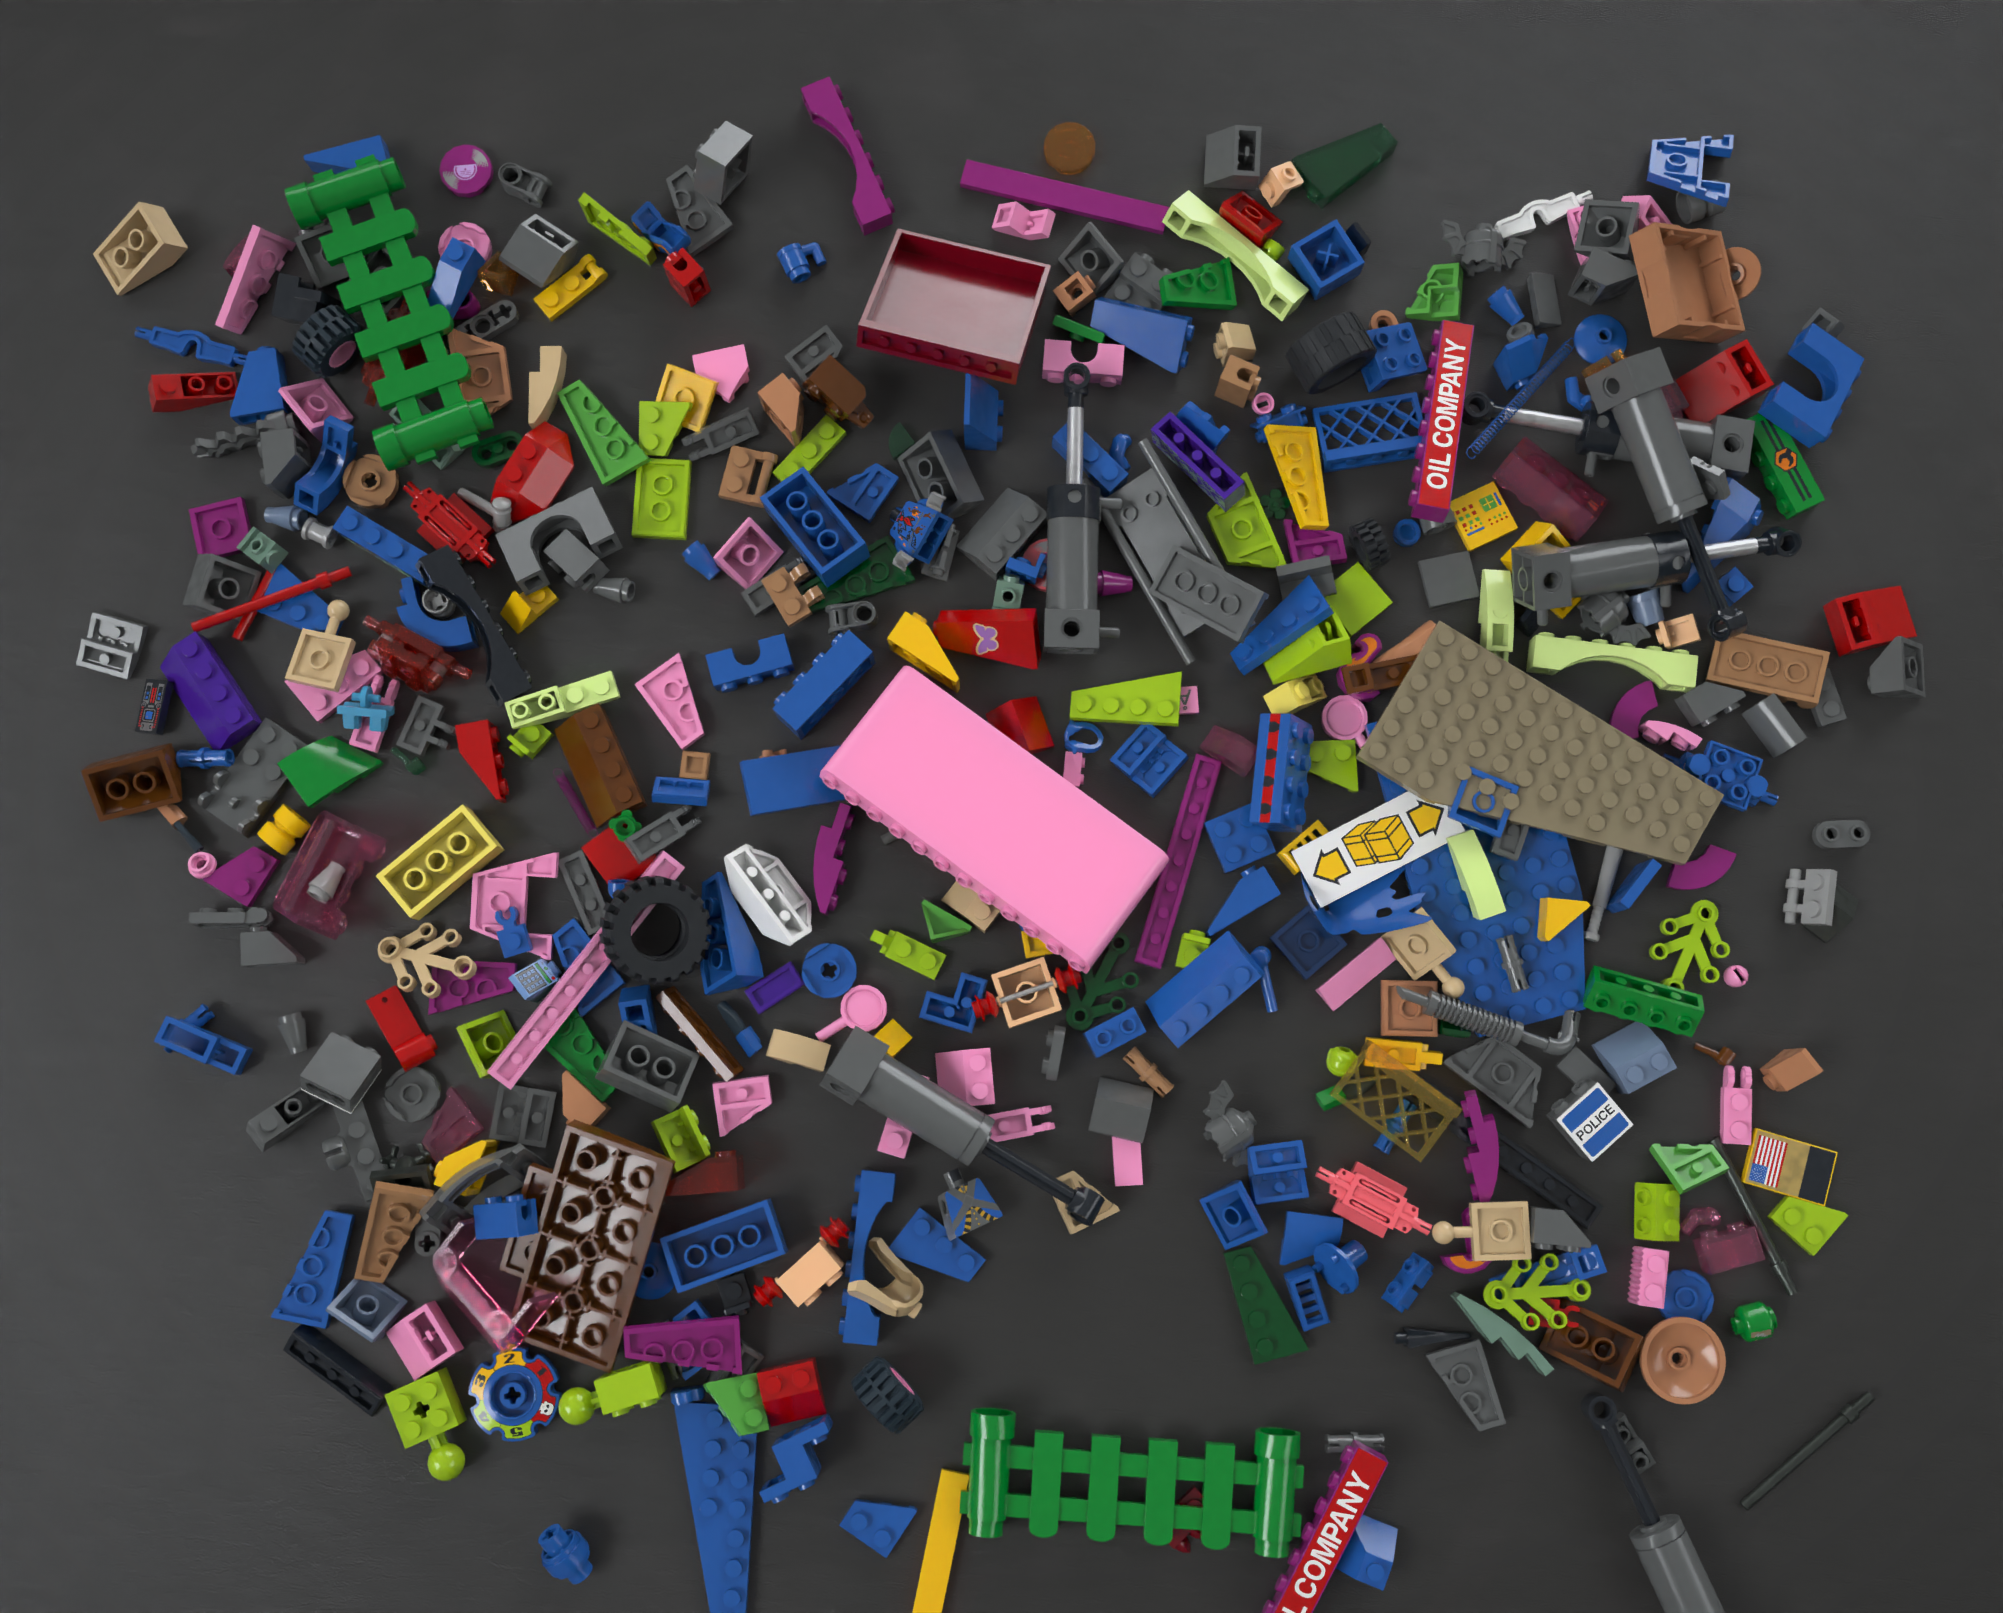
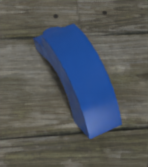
[293,415,358,515]
[396,576,479,652]

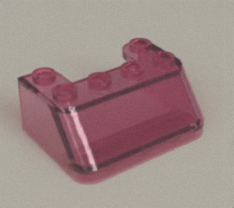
[273,810,387,940]

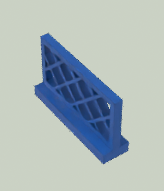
[1312,392,1423,473]

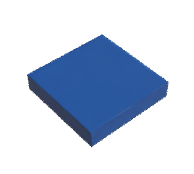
[1606,859,1662,914]

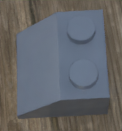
[1592,1021,1677,1094]

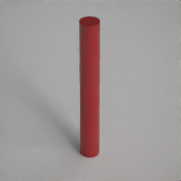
[232,569,276,642]

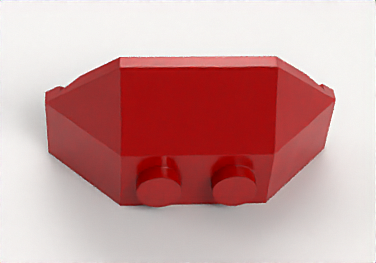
[490,421,575,524]

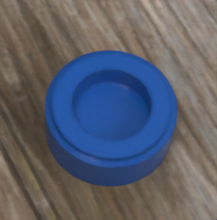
[1393,519,1421,547]

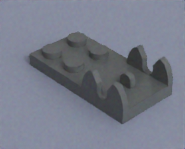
[1148,545,1269,644]
[198,717,307,838]

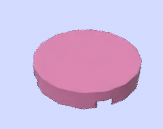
[438,222,492,270]

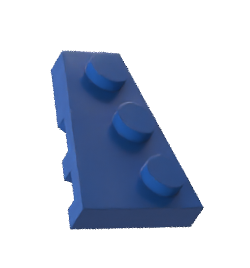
[257,563,344,635]

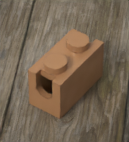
[1214,354,1262,408]

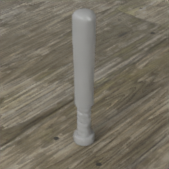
[1584,846,1623,942]

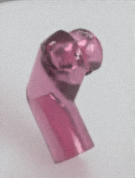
[1680,1207,1721,1237]

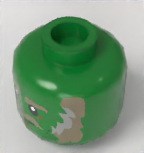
[1731,1301,1777,1342]

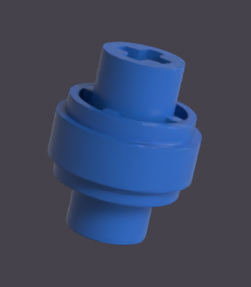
[538,1524,593,1584]

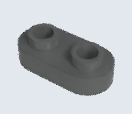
[1812,820,1870,849]
[1041,1025,1066,1081]

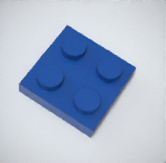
[1204,803,1276,874]

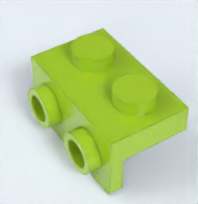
[651,1105,711,1174]
[1634,1182,1680,1241]

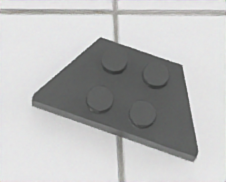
[1442,1037,1542,1128]

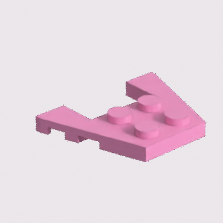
[470,852,559,960]

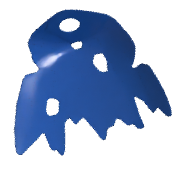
[1301,865,1432,935]

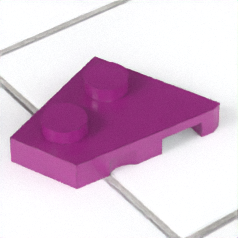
[203,846,280,908]

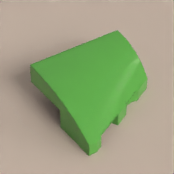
[1405,263,1463,321]

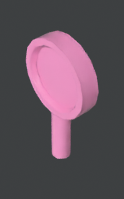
[1321,695,1368,749]
[815,985,887,1042]

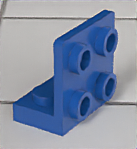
[1361,322,1427,392]

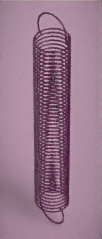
[553,768,598,838]

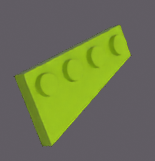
[1070,671,1182,726]

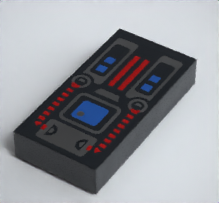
[135,679,174,736]

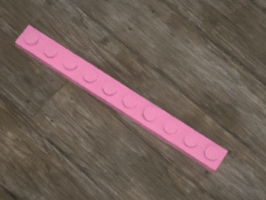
[487,850,685,1090]

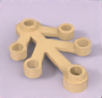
[378,923,477,999]

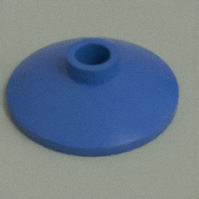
[1574,314,1627,366]
[636,1242,675,1300]

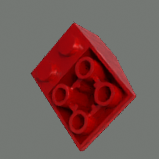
[1668,339,1774,423]
[1823,585,1917,657]

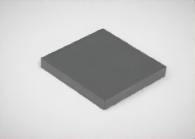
[1418,550,1480,608]

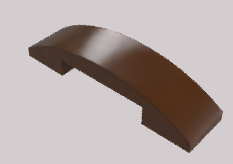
[1341,653,1419,695]

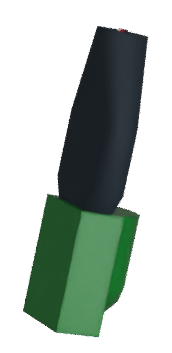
[1316,1075,1376,1111]

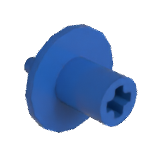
[1312,1240,1368,1294]

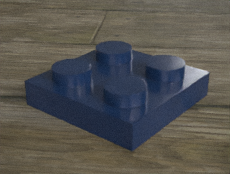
[1269,904,1347,980]

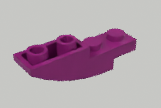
[813,803,855,916]
[1461,1089,1499,1202]

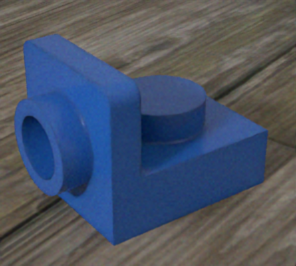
[1005,553,1047,585]

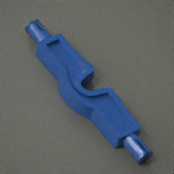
[134,326,247,368]

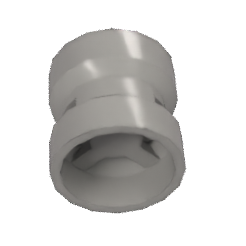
[422,589,456,619]

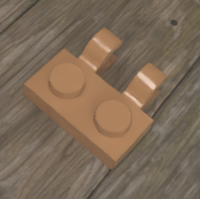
[761,562,825,628]

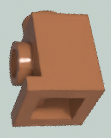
[1053,271,1097,317]

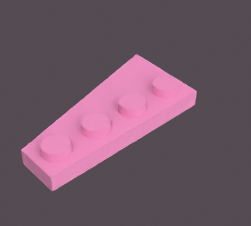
[215,225,296,335]

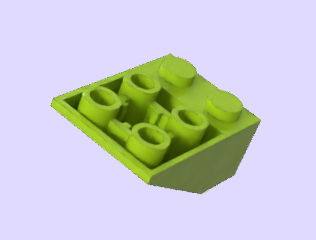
[1263,605,1352,685]

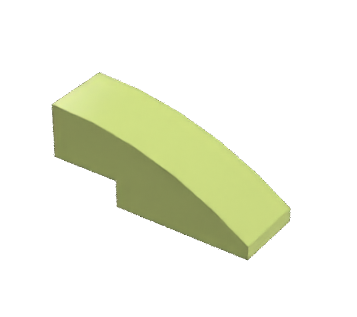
[1446,829,1506,920]

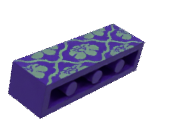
[1151,411,1245,512]

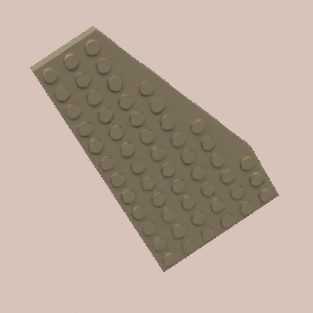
[1356,620,1724,866]

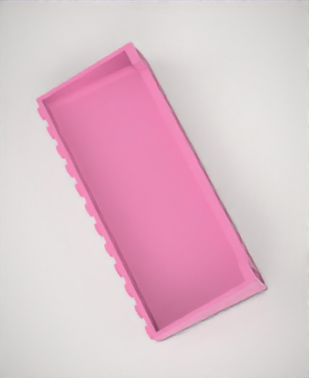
[819,666,1169,974]

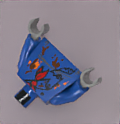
[890,491,954,572]

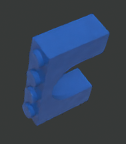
[1758,323,1864,448]

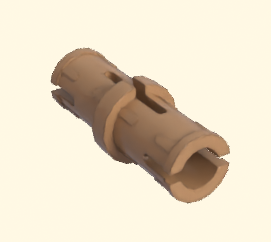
[1123,1046,1174,1098]

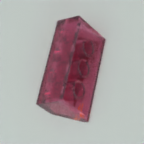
[1492,436,1609,542]

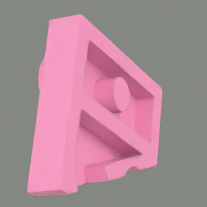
[712,1075,772,1137]

